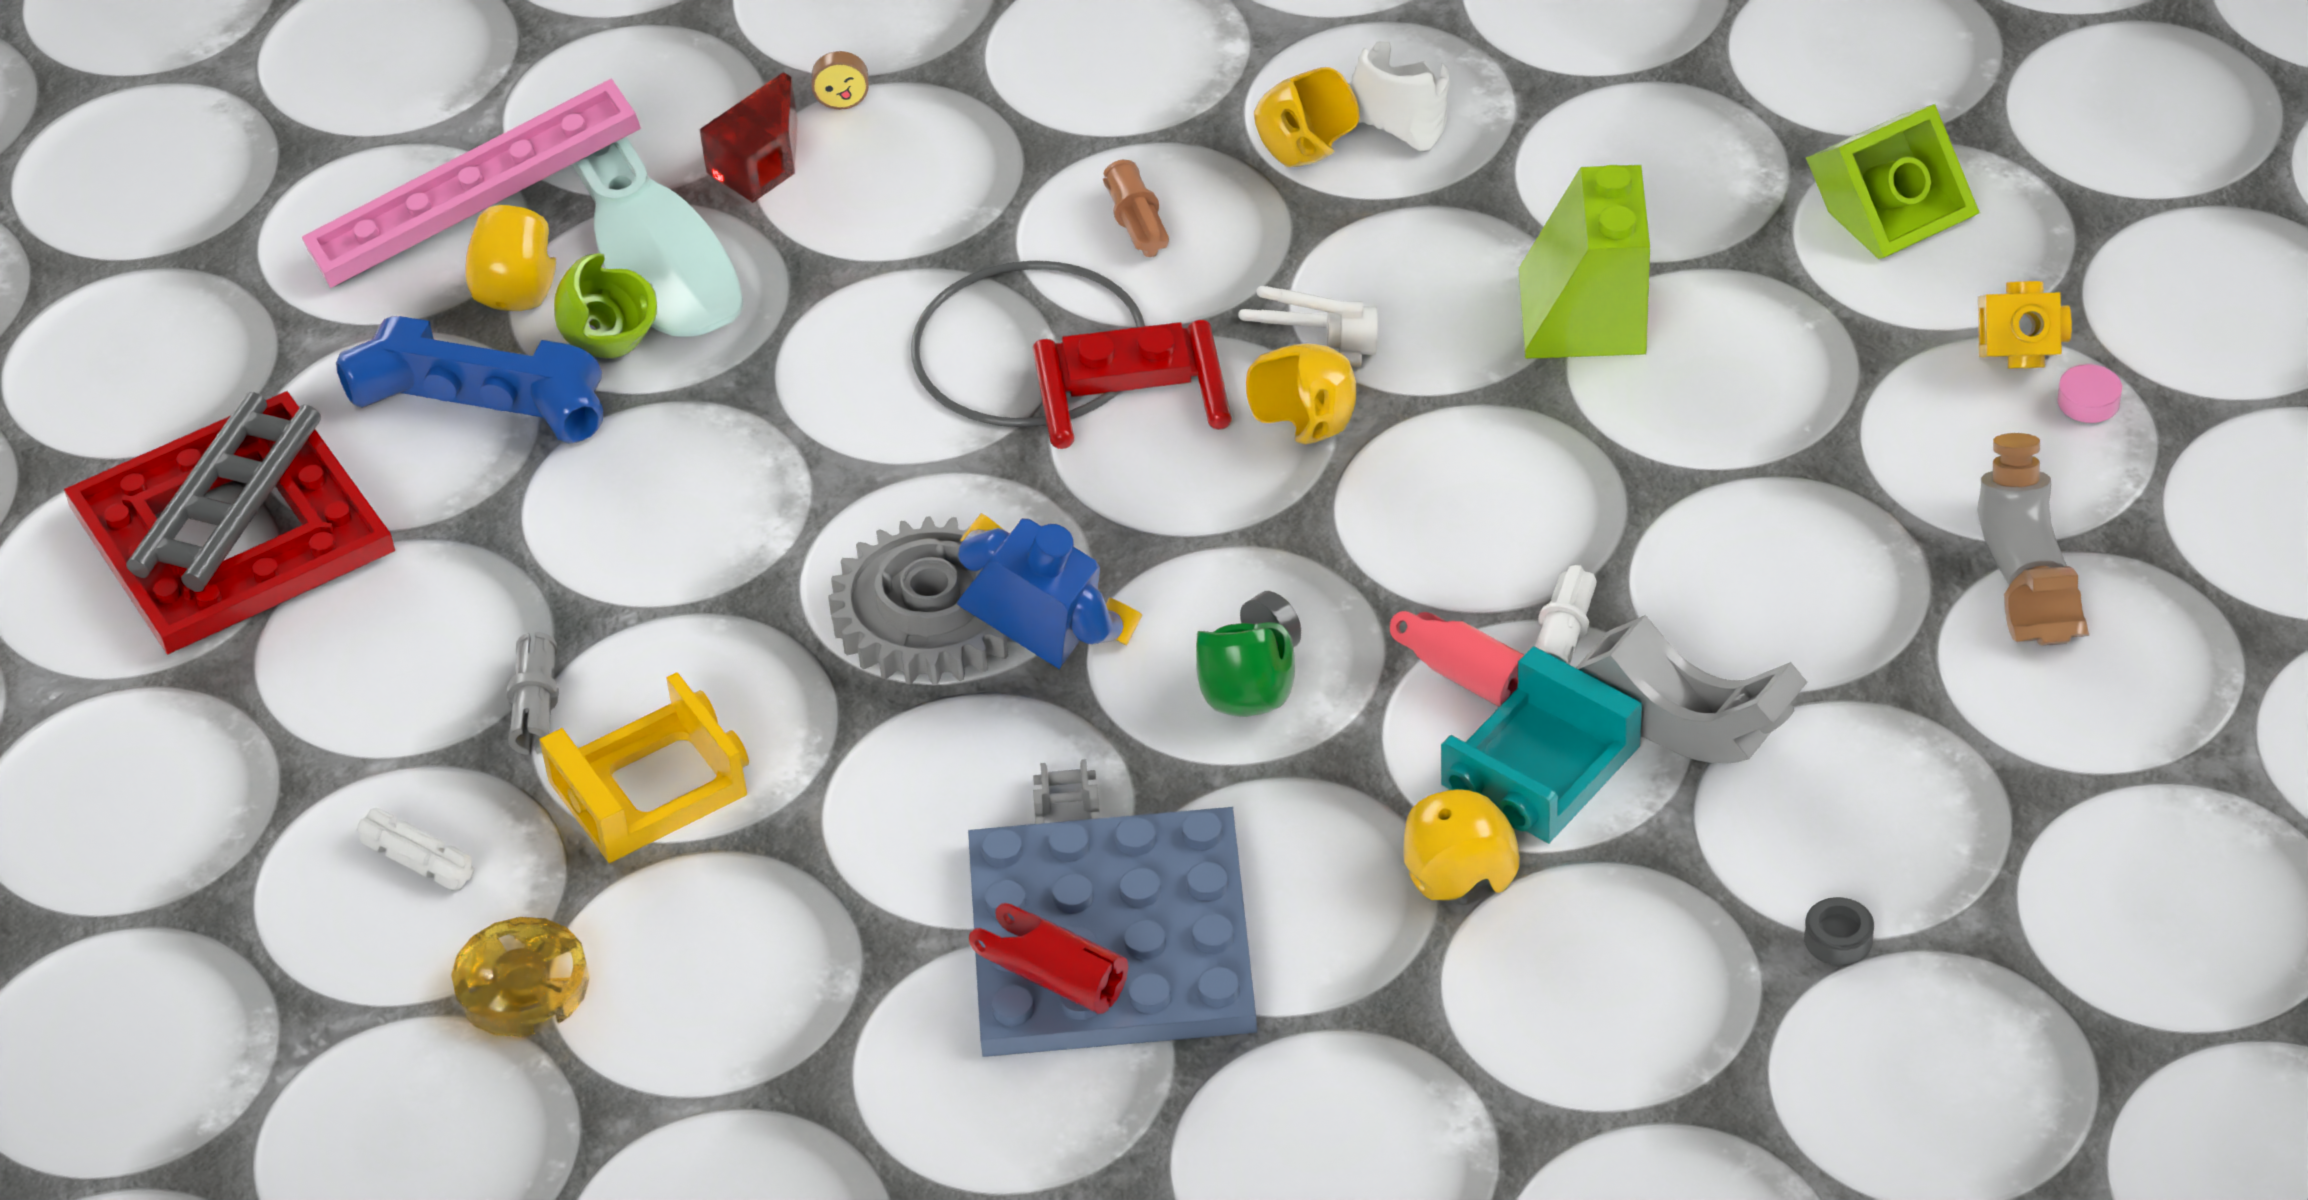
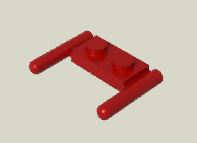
[1032,320,1232,449]

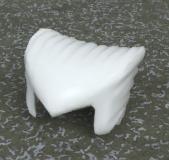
[1349,41,1449,151]

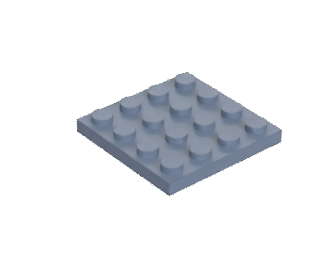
[968,807,1257,1057]

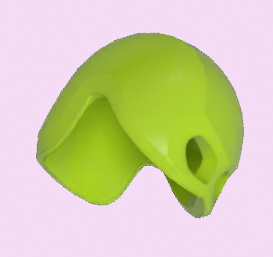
[554,253,657,358]

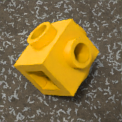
[1978,281,2072,369]

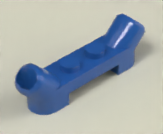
[336,316,603,444]

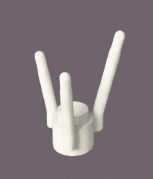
[1238,286,1378,367]

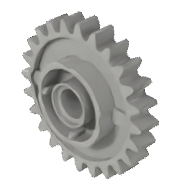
[828,516,1015,685]

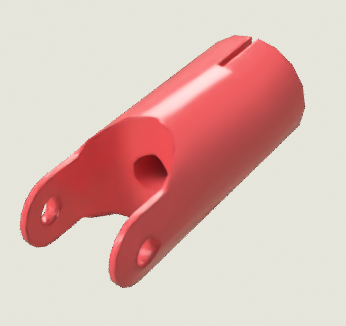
[1389,611,1524,707]

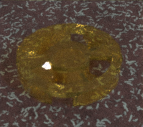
[451,917,590,1037]

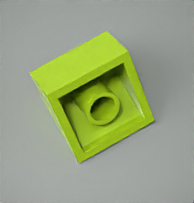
[1806,104,1980,259]

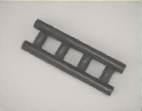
[126,392,321,592]

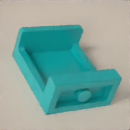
[1441,646,1642,844]

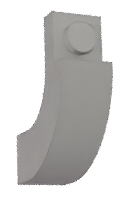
[1576,615,1807,763]

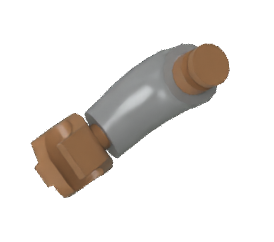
[1977,433,2090,646]

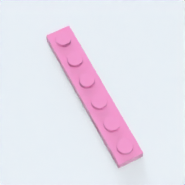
[302,78,641,288]

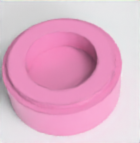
[2057,364,2122,423]

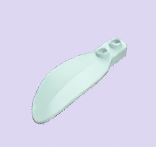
[572,136,743,337]

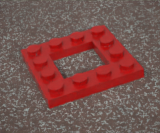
[64,391,395,655]

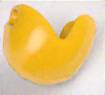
[1254,67,1360,167]
[465,205,557,311]
[1246,343,1356,445]
[1403,789,1520,901]

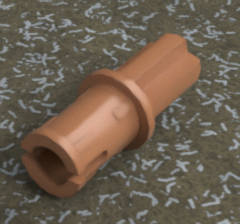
[1103,159,1169,257]

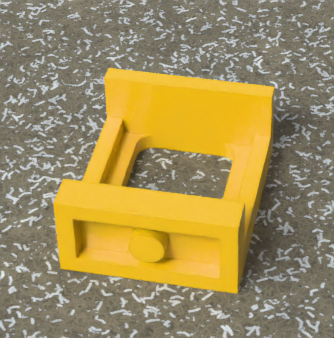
[539,672,749,864]

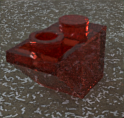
[699,72,798,203]

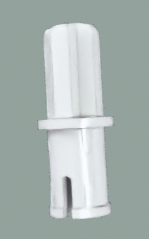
[1535,565,1596,665]

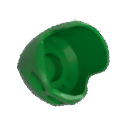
[1196,622,1295,717]

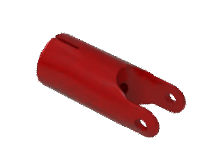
[969,903,1129,1014]

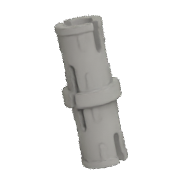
[507,632,559,755]

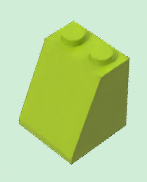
[1519,165,1650,359]

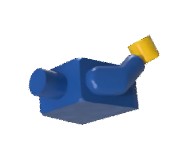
[957,513,1143,669]

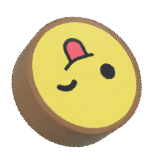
[811,51,869,110]

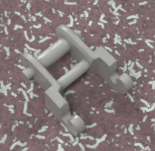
[1033,759,1100,824]

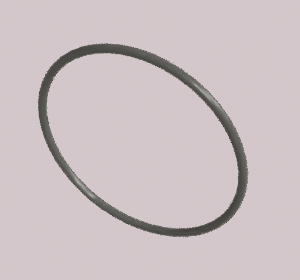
[911,261,1145,427]

